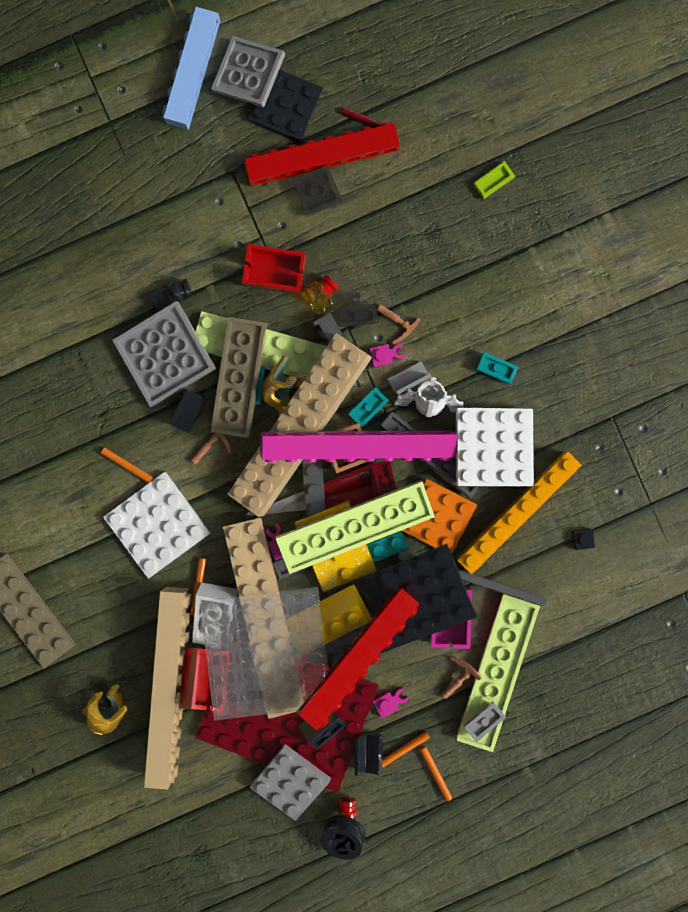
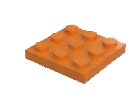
[401,479,477,553]

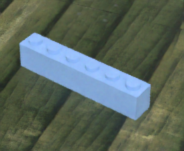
[162,7,220,130]

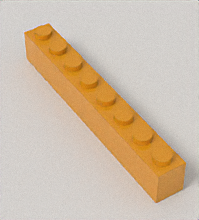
[456,451,582,574]

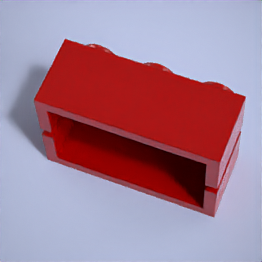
[242,244,306,295]
[179,648,231,711]

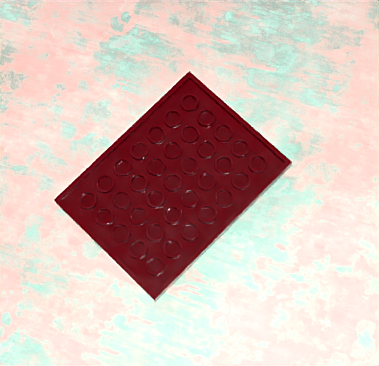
[195,630,379,793]

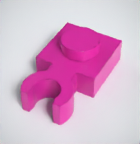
[370,344,405,368]
[266,524,283,560]
[373,687,409,718]

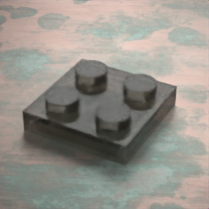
[292,165,342,217]

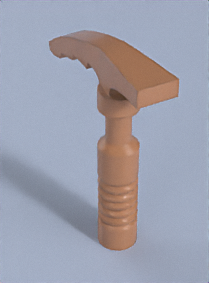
[377,305,421,344]
[191,422,232,464]
[441,657,482,699]

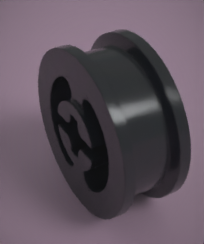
[320,815,366,860]

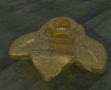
[301,281,333,317]

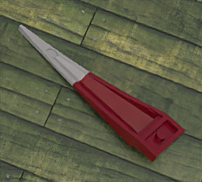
[246,461,397,516]

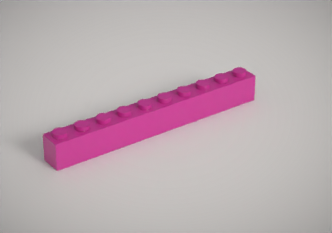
[260,431,458,463]

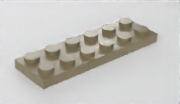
[211,317,267,438]
[0,554,76,669]

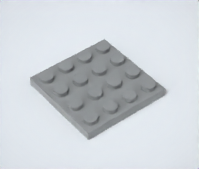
[113,301,216,407]

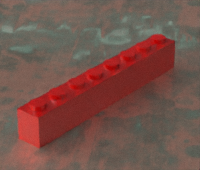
[244,122,400,186]
[296,588,419,730]

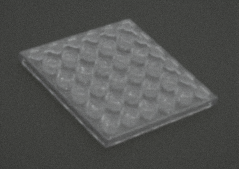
[200,587,328,720]

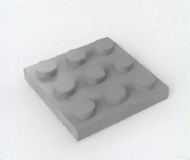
[211,36,285,108]
[250,744,331,821]

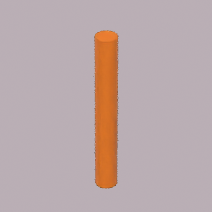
[101,447,154,483]
[190,558,207,615]
[382,731,430,768]
[419,746,452,801]

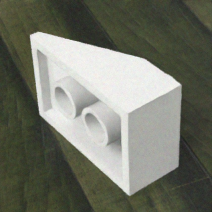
[192,583,239,649]

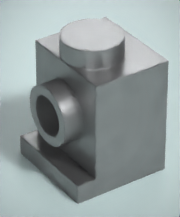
[314,313,342,343]

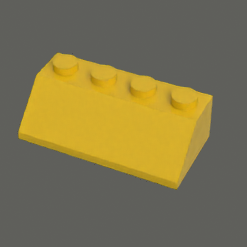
[287,584,372,657]

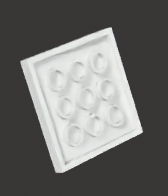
[456,408,534,486]
[103,472,211,579]

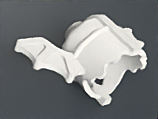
[394,377,463,417]

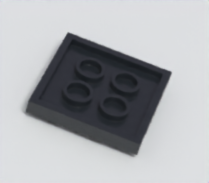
[248,69,323,142]

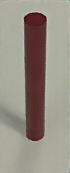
[342,107,397,131]

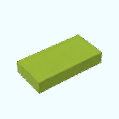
[472,161,515,200]

